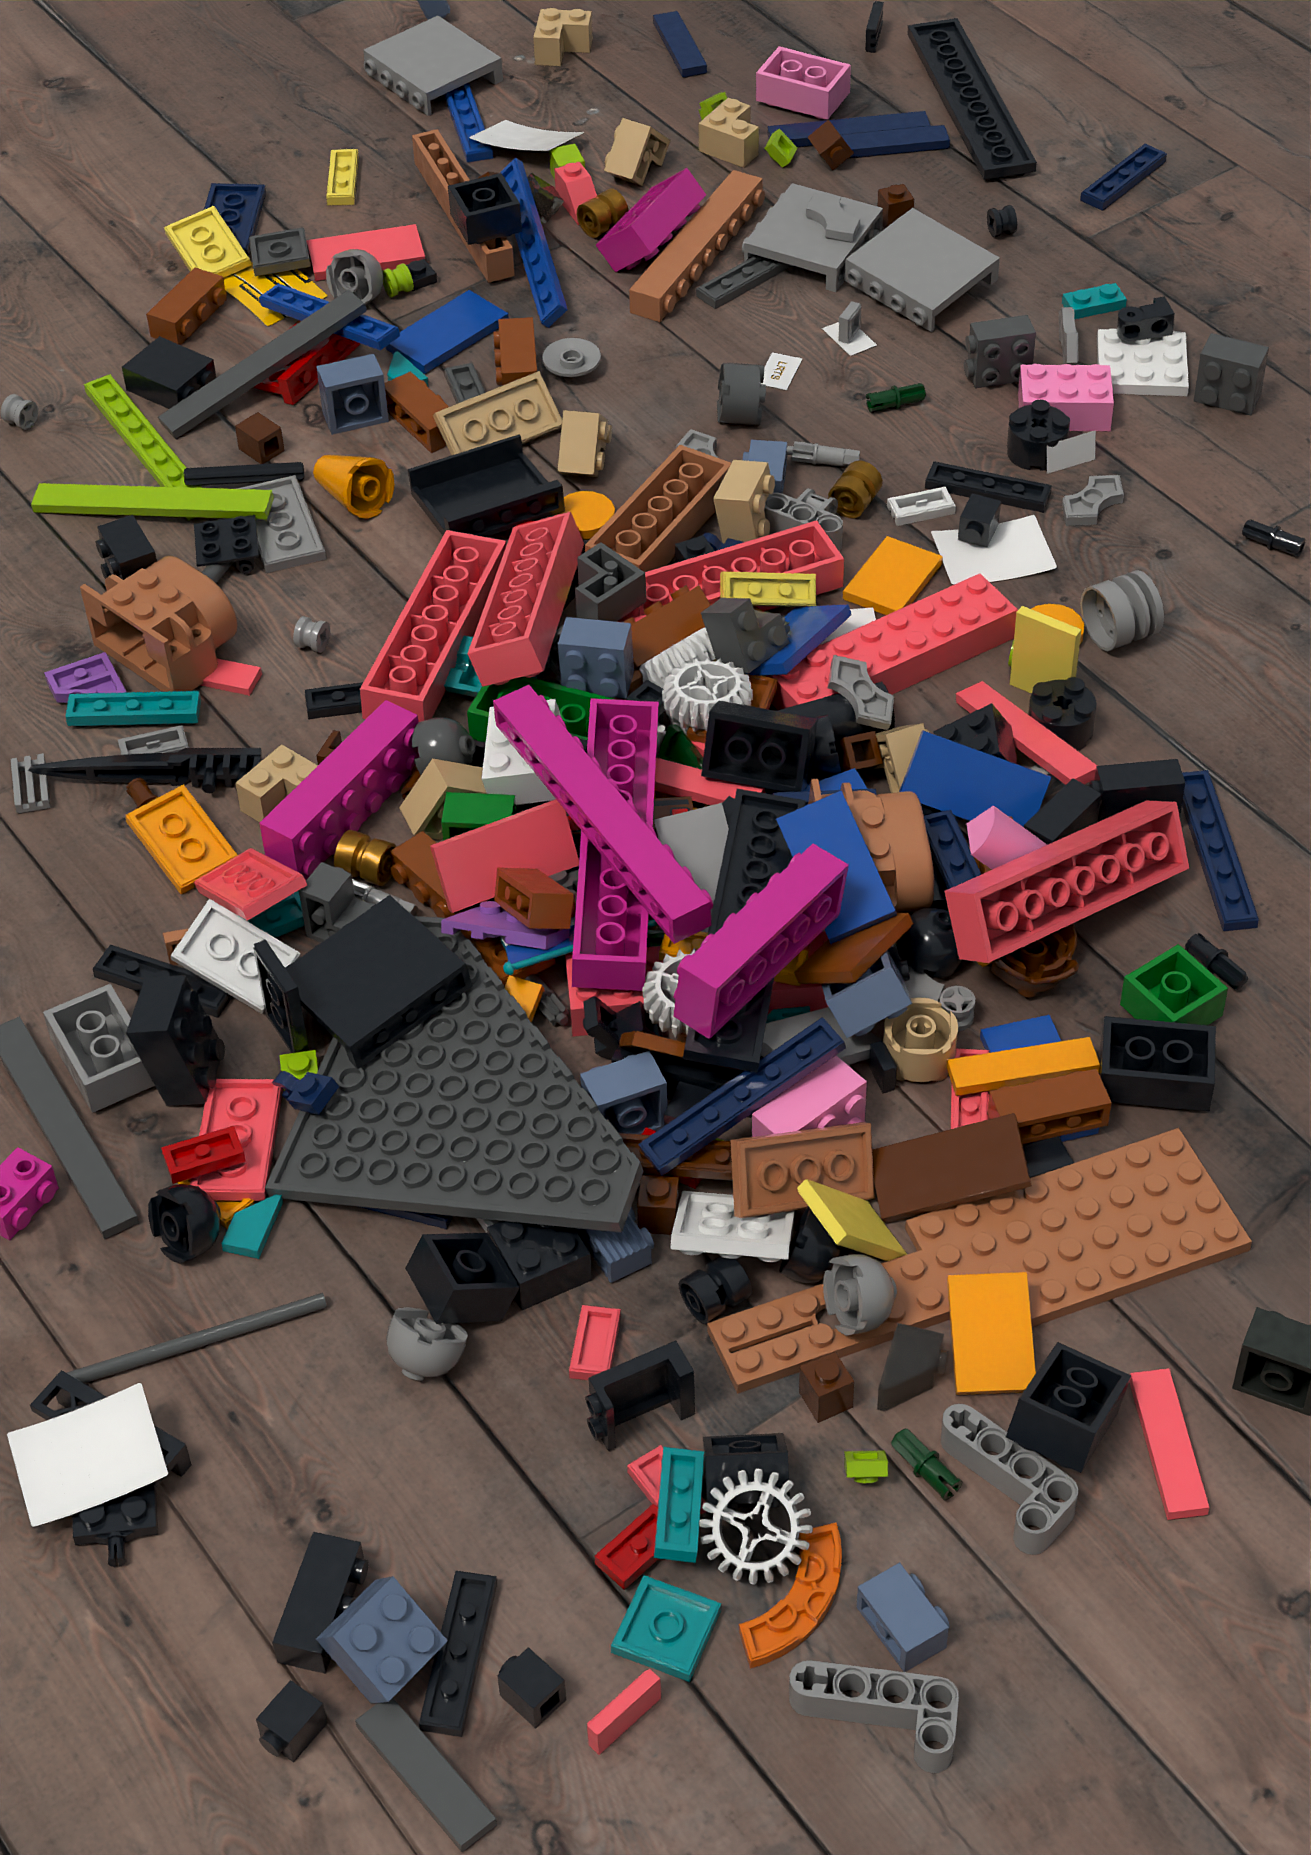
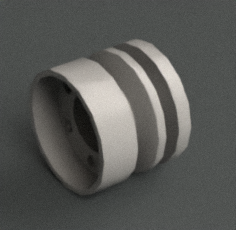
[1080,570,1164,651]

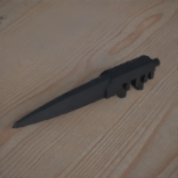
[28,748,263,794]

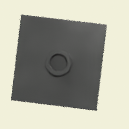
[249,227,311,276]

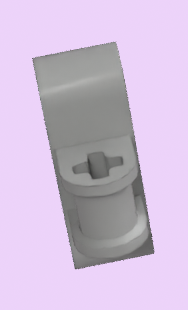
[764,488,843,552]

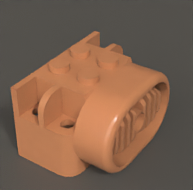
[80,556,237,692]
[808,779,934,913]

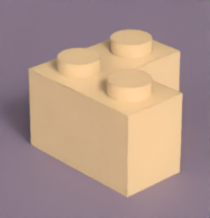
[533,8,593,66]
[699,98,759,168]
[604,118,671,186]
[557,410,612,477]
[713,460,775,544]
[874,723,929,793]
[236,744,318,822]
[399,758,487,840]

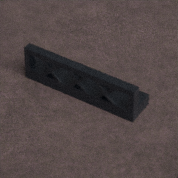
[30,1370,192,1487]

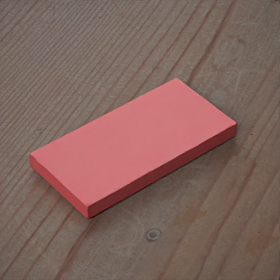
[306,224,426,281]
[430,799,579,913]
[194,848,308,921]
[190,1079,283,1201]

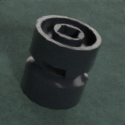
[678,1256,752,1324]

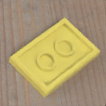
[164,206,251,278]
[1010,606,1081,694]
[797,1179,907,1261]

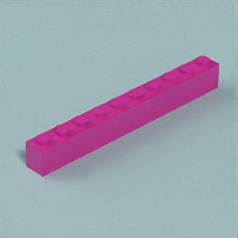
[493,685,713,944]

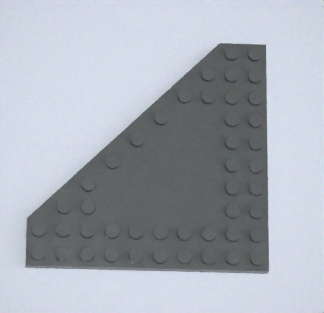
[265,916,643,1233]

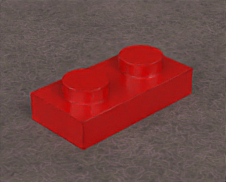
[161,1126,246,1184]
[594,1503,658,1590]

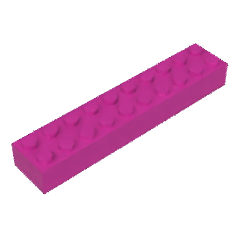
[572,698,659,991]

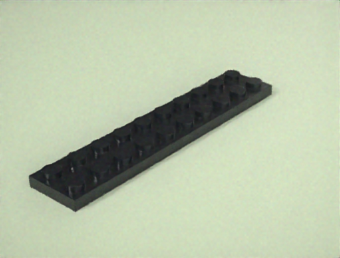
[907,18,1037,180]
[683,789,806,1073]

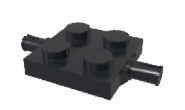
[72,1483,158,1567]

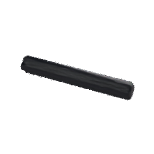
[183,462,305,486]

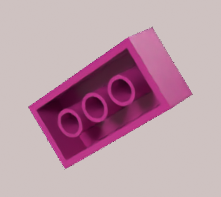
[596,168,706,272]

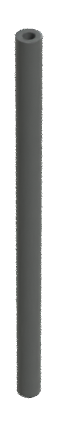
[67,1293,327,1384]

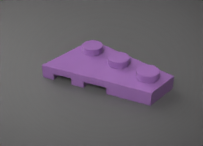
[441,901,569,950]

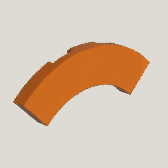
[739,1522,842,1669]

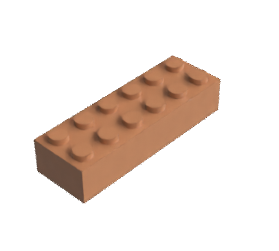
[585,445,731,572]

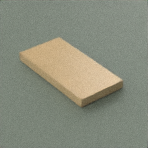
[433,371,562,455]

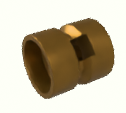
[576,188,629,238]
[828,461,883,518]
[334,830,397,886]

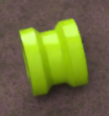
[383,263,414,298]

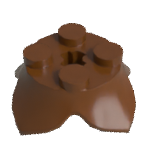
[991,923,1079,997]

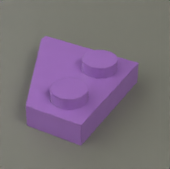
[44,652,126,703]

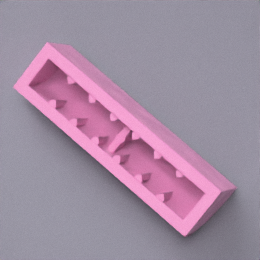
[966,806,1047,870]

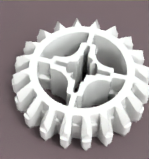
[639,627,716,689]
[662,657,753,732]
[642,948,696,1038]
[699,1469,813,1584]

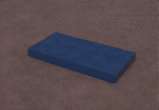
[204,183,266,257]

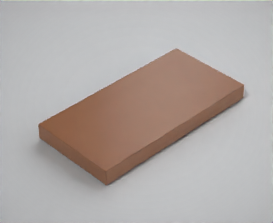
[731,1122,874,1218]

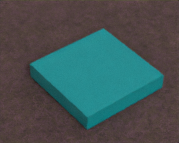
[611,1575,722,1682]

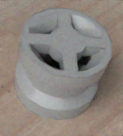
[1,394,39,430]
[293,616,330,653]
[939,986,976,1032]

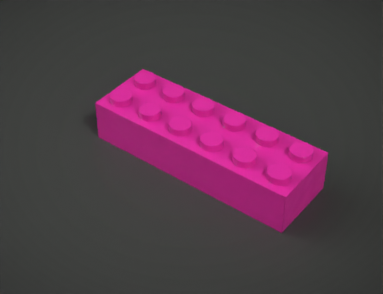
[259,700,420,880]
[673,844,849,1039]

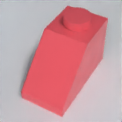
[554,162,597,225]

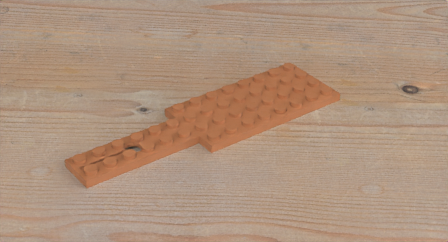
[707,1128,1252,1394]

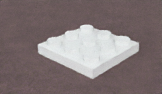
[1097,329,1189,396]
[671,1191,795,1262]

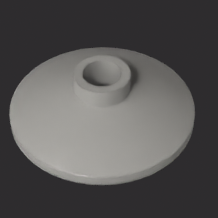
[542,338,601,377]

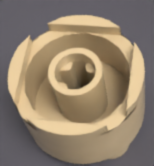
[883,998,958,1082]

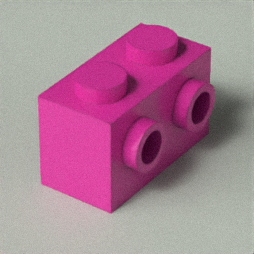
[0,1147,59,1241]

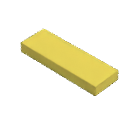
[326,149,359,205]
[720,571,816,607]

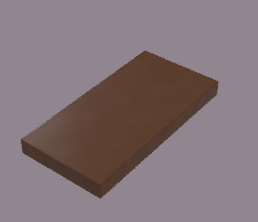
[872,1113,1032,1224]

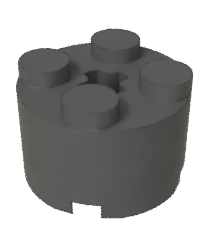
[717,363,766,425]

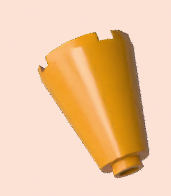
[313,455,395,519]

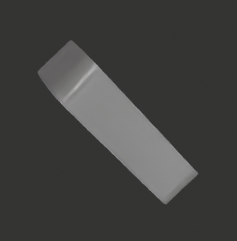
[940,1404,1078,1555]
[789,1660,959,1773]

